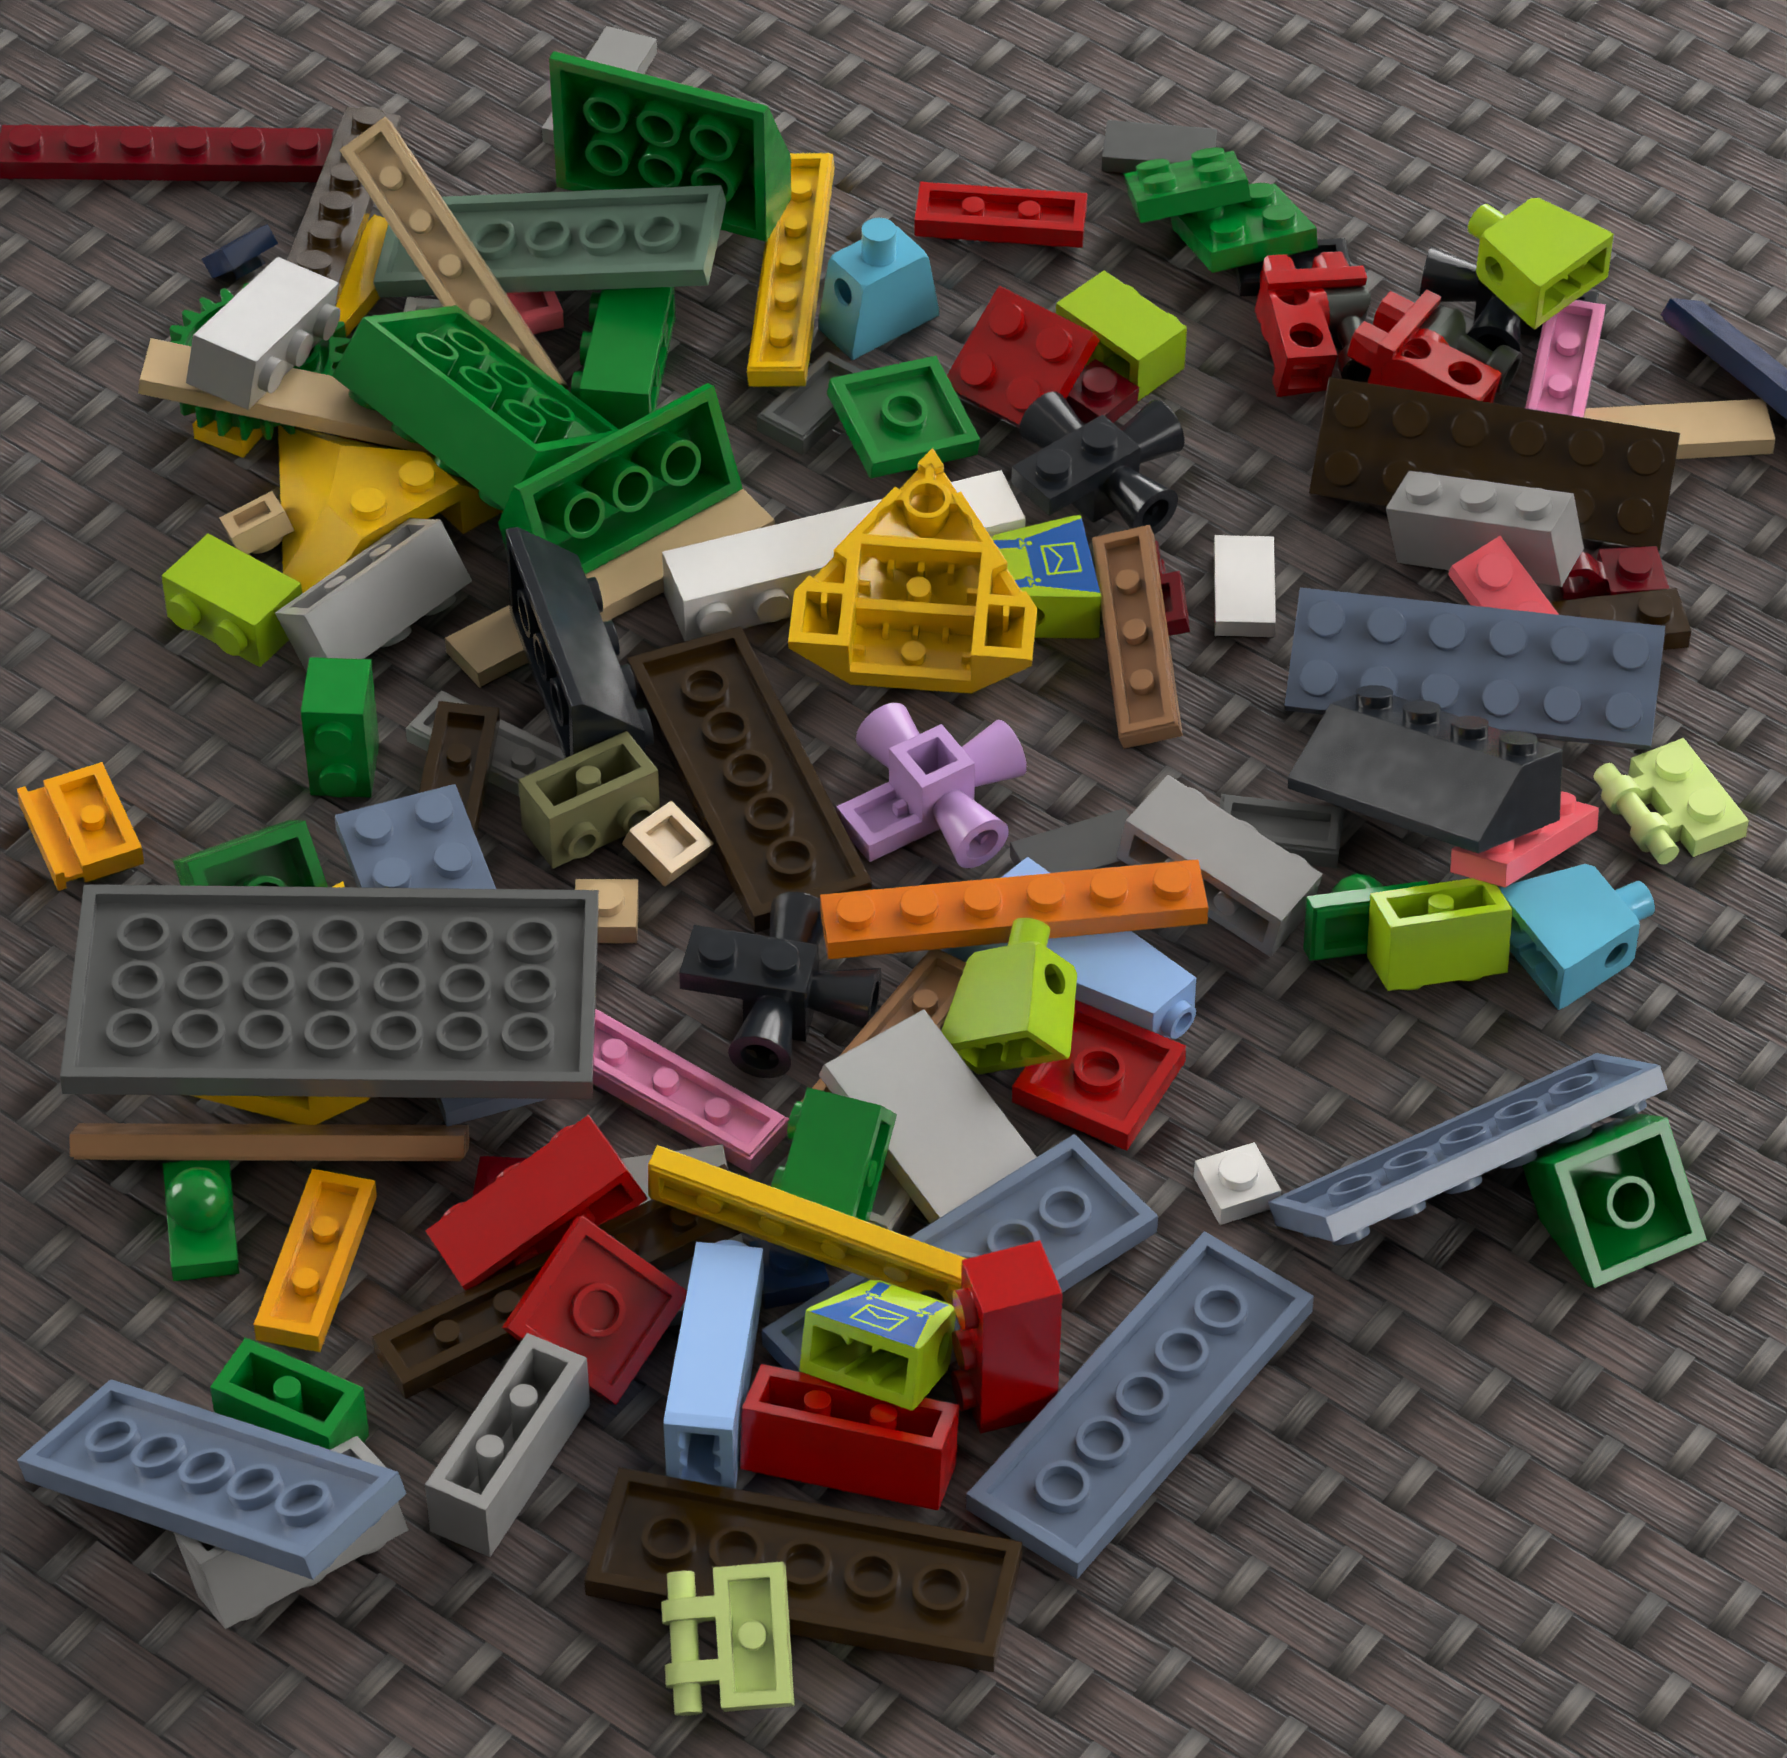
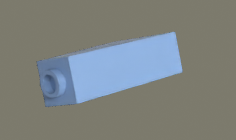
[940,857,1197,1039]
[663,1240,764,1489]

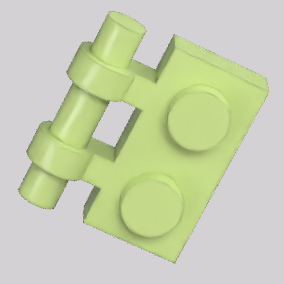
[1593,738,1749,864]
[661,1562,794,1716]

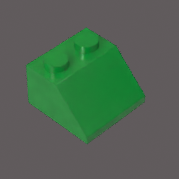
[173,820,328,887]
[1522,1113,1707,1288]

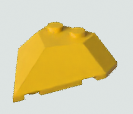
[278,426,503,593]
[788,448,1037,694]

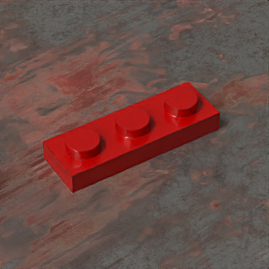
[914,182,1088,248]

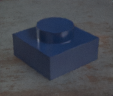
[202,224,278,279]
[749,1239,829,1309]

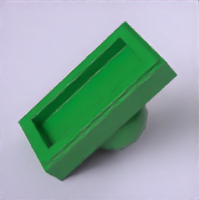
[1303,874,1429,961]
[163,1160,240,1281]

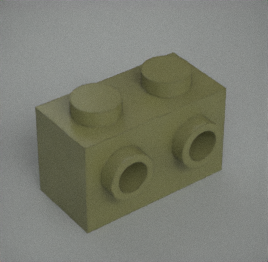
[518,731,660,869]

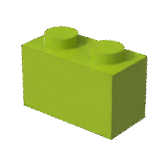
[1056,270,1187,401]
[161,533,302,667]
[1367,878,1512,991]

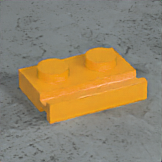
[17,762,144,891]

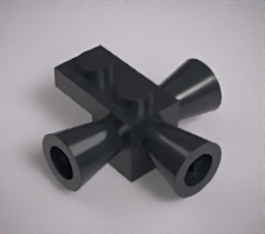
[1419,246,1599,352]
[1011,391,1185,535]
[679,892,881,1078]

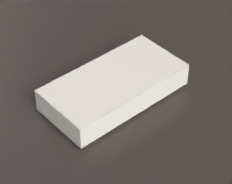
[1214,535,1276,637]

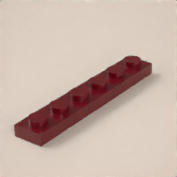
[0,124,334,182]

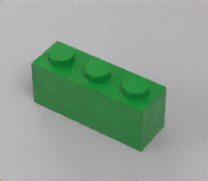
[571,287,676,430]

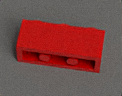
[425,1115,648,1291]
[951,1240,1063,1434]
[740,1364,959,1511]

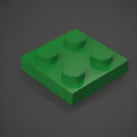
[1124,147,1251,223]
[1171,183,1318,273]
[827,355,980,479]

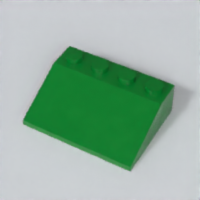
[549,51,791,242]
[332,305,619,511]

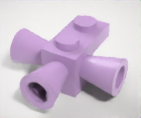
[836,703,1027,868]

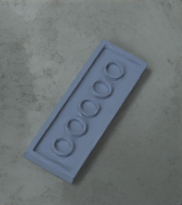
[1285,587,1665,750]
[335,784,547,1127]
[1268,1053,1668,1245]
[762,1134,1158,1372]
[966,1231,1314,1579]
[17,1379,406,1580]

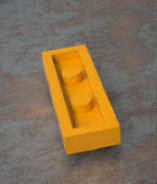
[254,1169,377,1352]

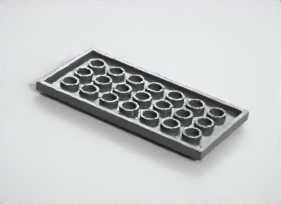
[60,884,599,1099]

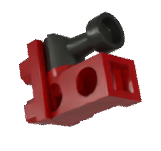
[1254,251,1371,397]
[1347,289,1522,403]

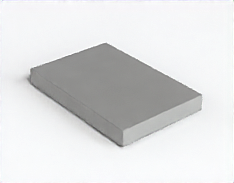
[819,1009,1037,1224]

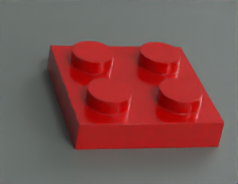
[947,285,1100,428]
[1012,999,1186,1151]
[502,1216,687,1405]

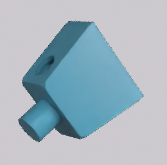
[818,218,939,360]
[1499,864,1655,1010]

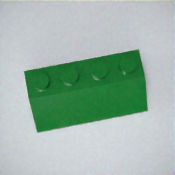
[498,383,743,575]

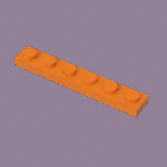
[820,859,1209,960]

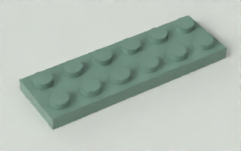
[373,185,726,297]

